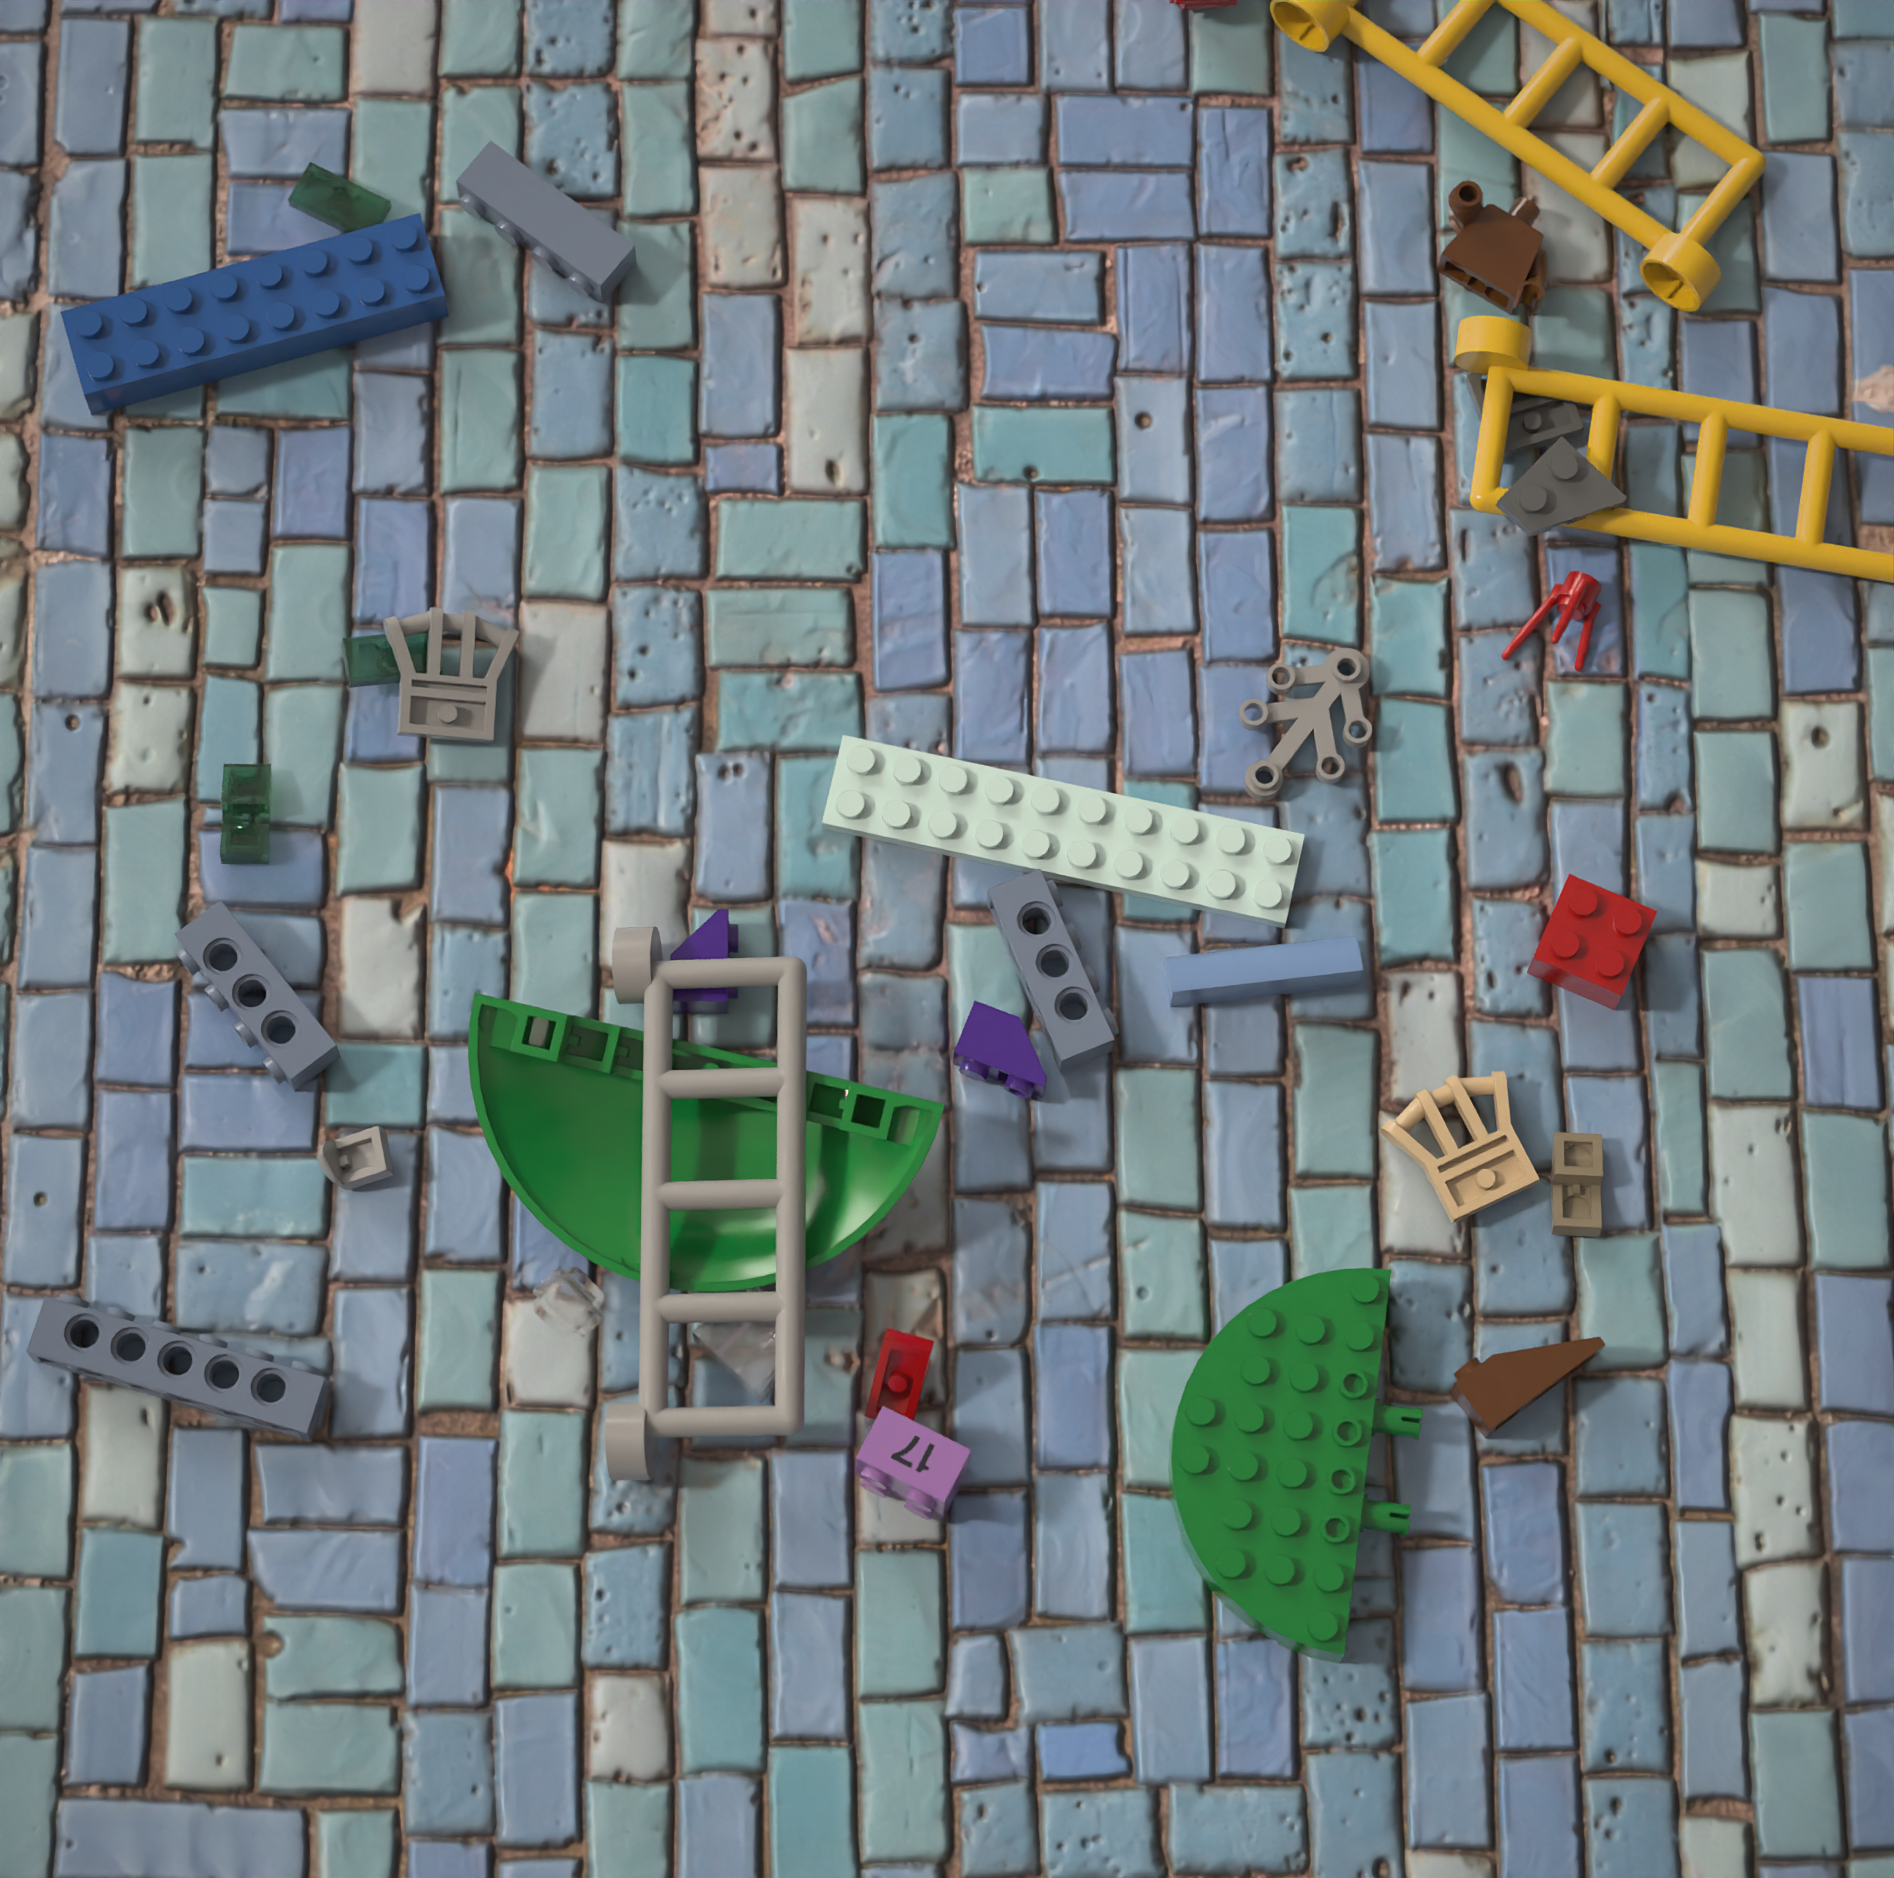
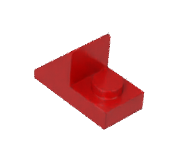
[864,1328,934,1421]

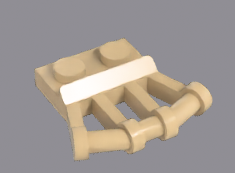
[1380,1071,1540,1224]

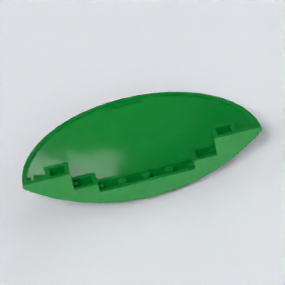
[468,993,945,1292]

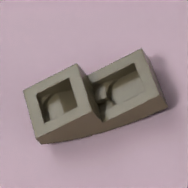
[1551,1132,1603,1237]

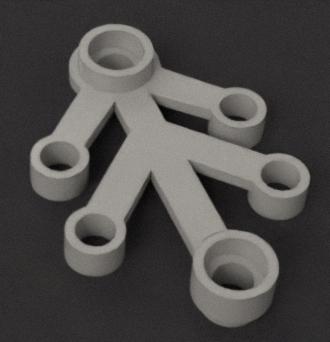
[1239,648,1372,801]

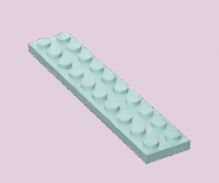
[822,735,1305,928]

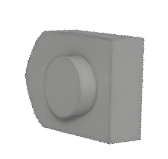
[317,1126,394,1190]

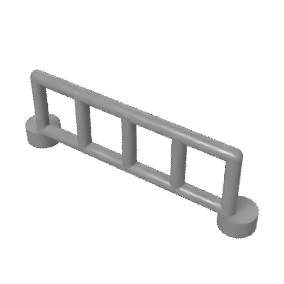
[605,927,807,1481]

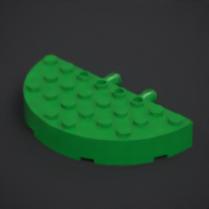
[1168,1268,1423,1664]

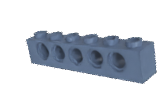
[26,1294,329,1442]

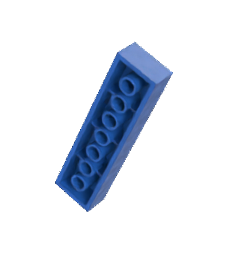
[61,213,449,416]

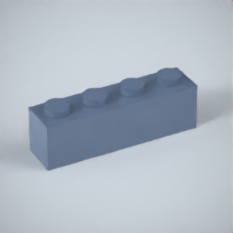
[456,140,637,304]

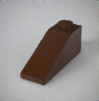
[1449,1336,1606,1439]

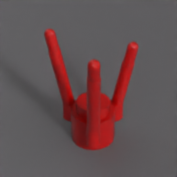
[1501,571,1602,671]

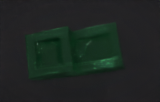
[220,764,272,864]

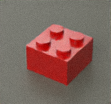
[1527,874,1658,1010]

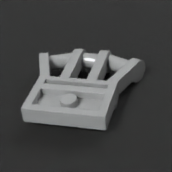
[383,607,519,743]

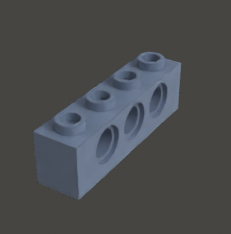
[986,869,1119,1072]
[174,900,341,1091]

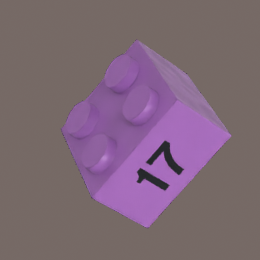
[856,1406,971,1520]

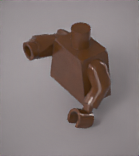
[1437,181,1549,316]

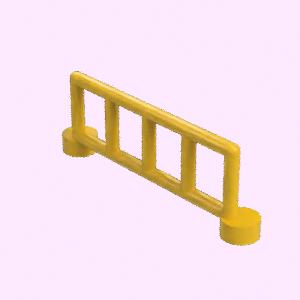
[1270,0,1767,312]
[1454,316,1894,583]

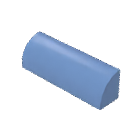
[1164,936,1363,1007]

